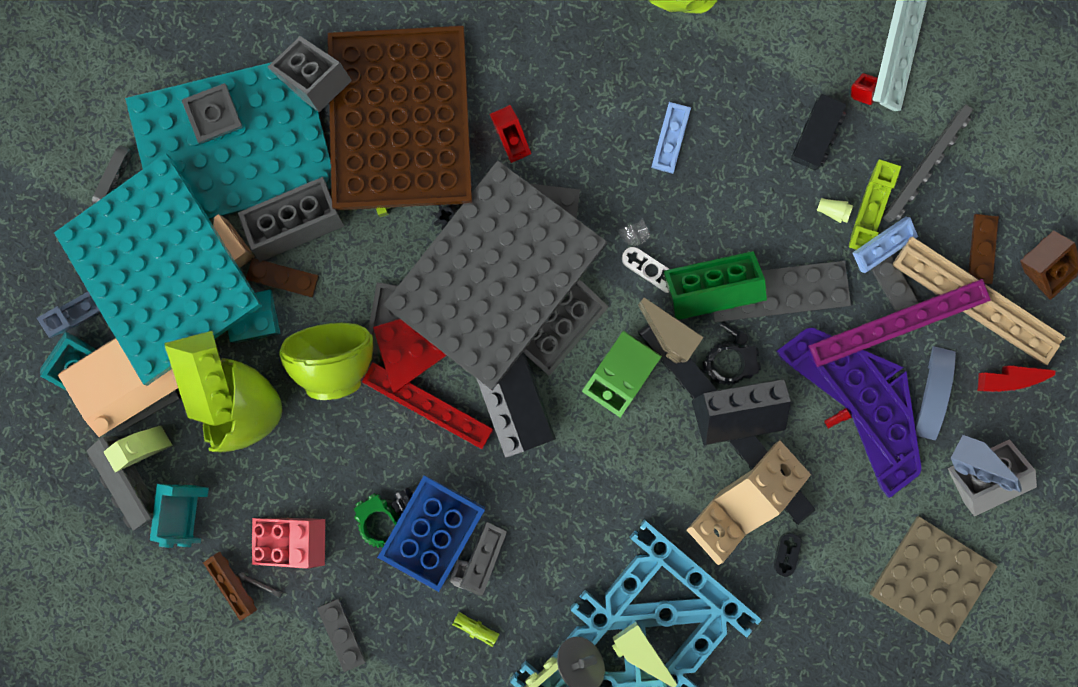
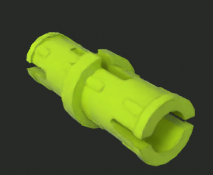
[452,612,499,647]

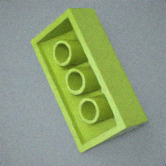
[164,331,234,426]

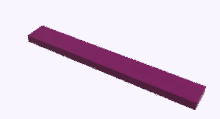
[809,279,991,367]

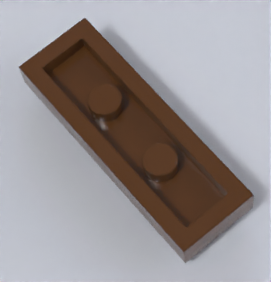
[968,214,999,285]
[246,258,319,298]
[203,551,257,621]

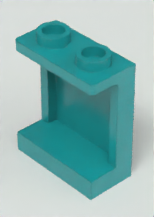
[150,484,209,548]

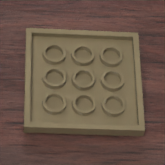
[869,516,997,645]

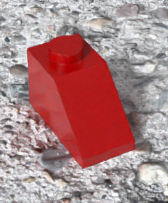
[489,105,531,163]

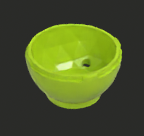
[280,323,373,400]

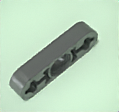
[92,145,133,204]

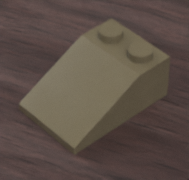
[638,298,703,363]

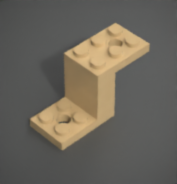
[687,441,811,565]

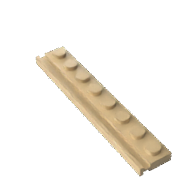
[892,237,1066,365]

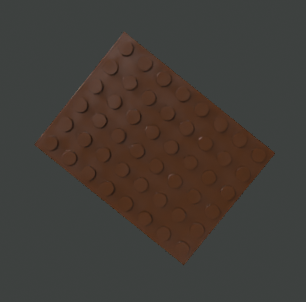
[328,26,472,210]

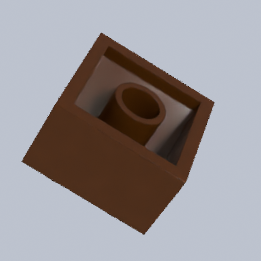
[1020,231,1078,300]

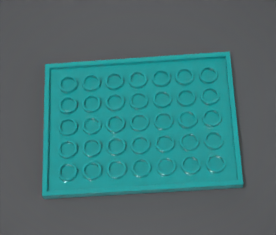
[125,62,332,220]
[54,153,262,386]

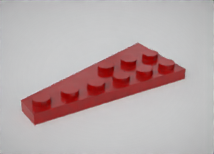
[373,319,447,394]

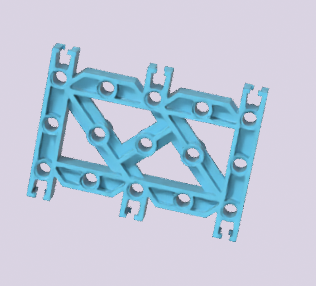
[510,520,761,687]

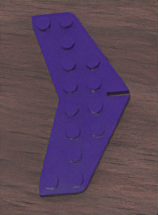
[776,328,921,498]

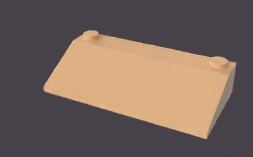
[58,338,178,437]

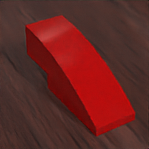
[977,366,1056,392]

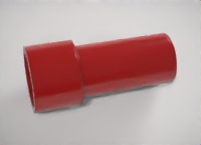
[824,408,851,429]

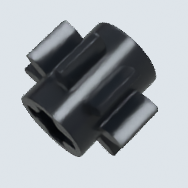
[432,204,458,230]
[391,487,415,513]

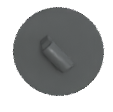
[557,637,605,687]

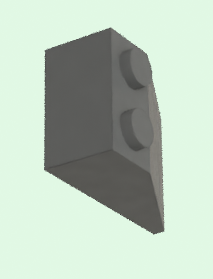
[268,36,352,112]

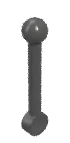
[237,572,282,597]

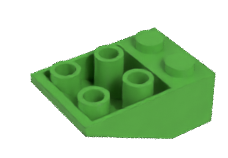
[582,330,662,417]

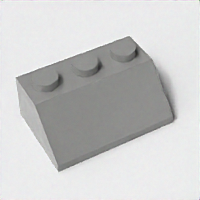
[948,439,1037,516]

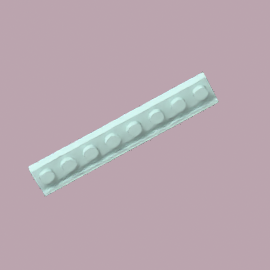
[873,0,927,111]

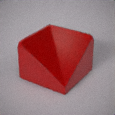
[851,73,878,105]

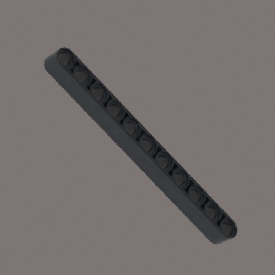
[638,323,815,525]

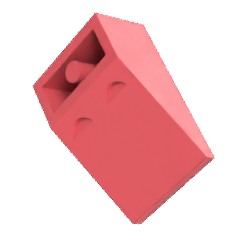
[252,518,325,568]

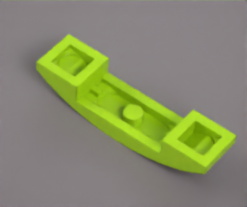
[849,159,901,250]

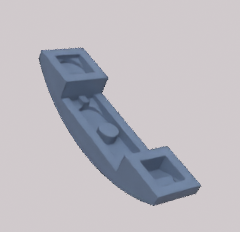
[37,292,100,338]
[915,346,956,440]

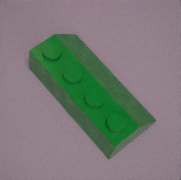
[664,251,767,320]

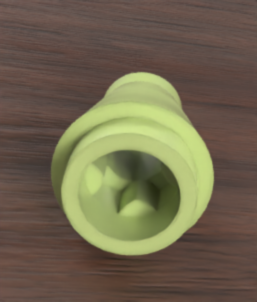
[817,198,853,223]

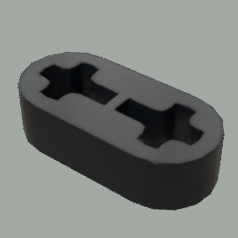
[774,533,801,577]

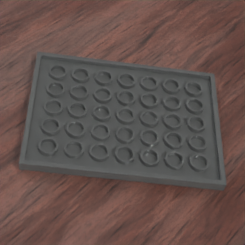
[383,160,608,391]

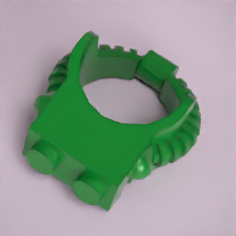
[353,493,401,548]

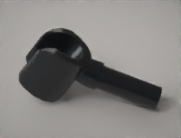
[720,321,748,345]

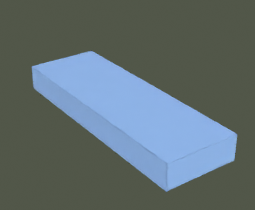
[651,102,691,174]
[853,216,918,273]

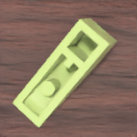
[104,426,172,472]
[612,622,677,687]

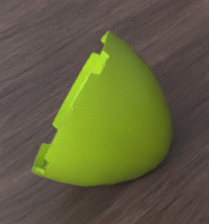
[203,358,282,452]

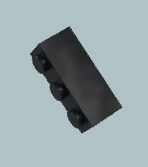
[790,94,847,170]

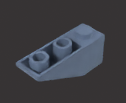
[951,435,1022,492]

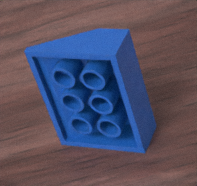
[377,475,485,592]

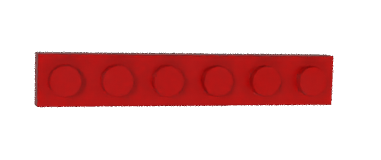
[362,362,493,449]

